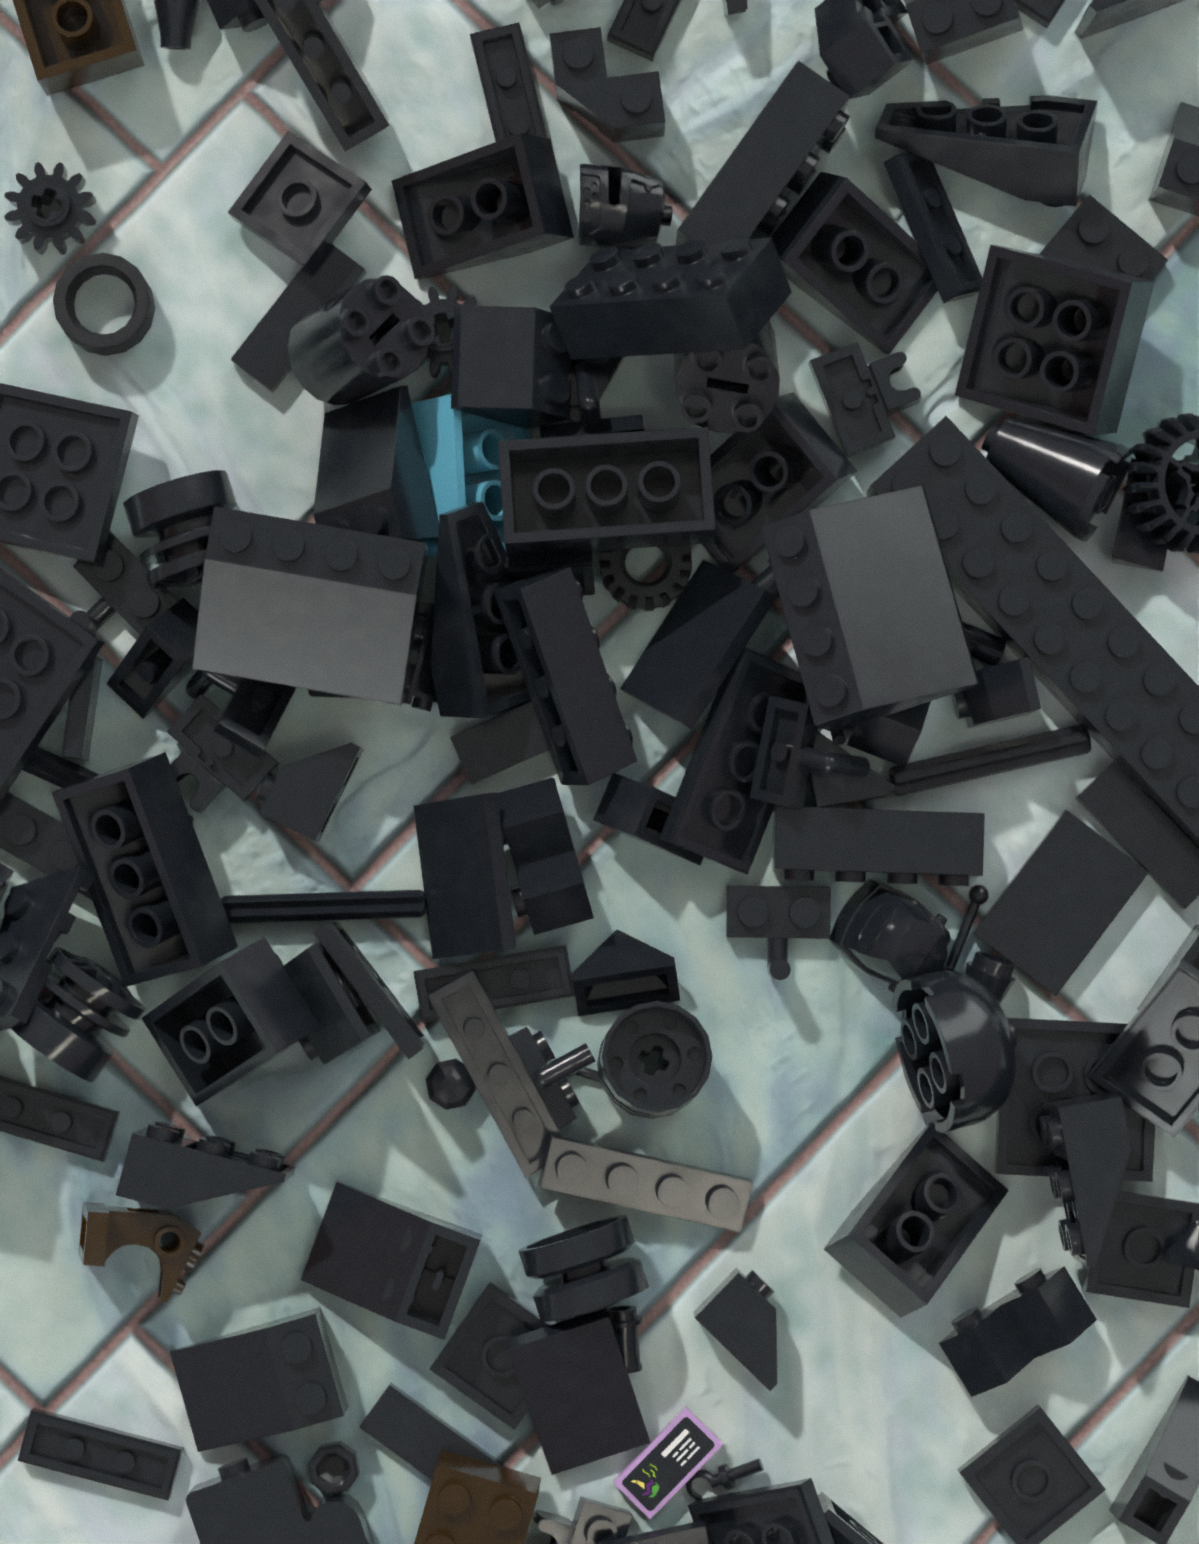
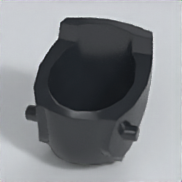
[829,879,951,993]

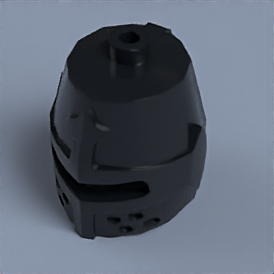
[578,164,673,249]

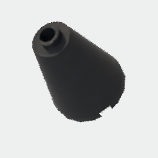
[982,417,1132,541]

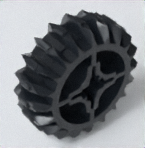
[1122,413,1199,554]

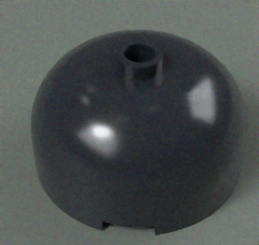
[892,970,1017,1133]

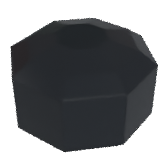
[425,1058,477,1110]
[308,1441,360,1495]

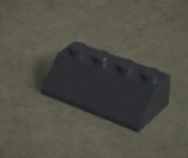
[52,752,238,987]

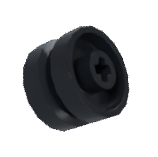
[518,1215,649,1322]

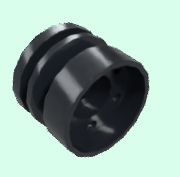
[123,470,238,589]
[10,947,146,1082]
[597,1001,713,1119]

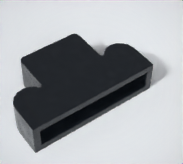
[186,1454,375,1544]

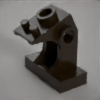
[78,1202,204,1302]

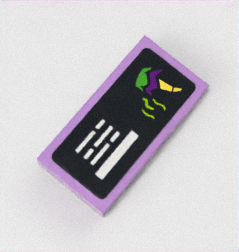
[613,1406,723,1519]

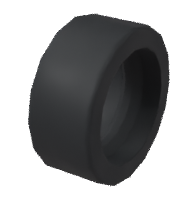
[53,253,155,356]

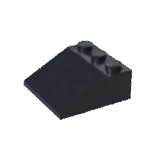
[955,245,1155,436]

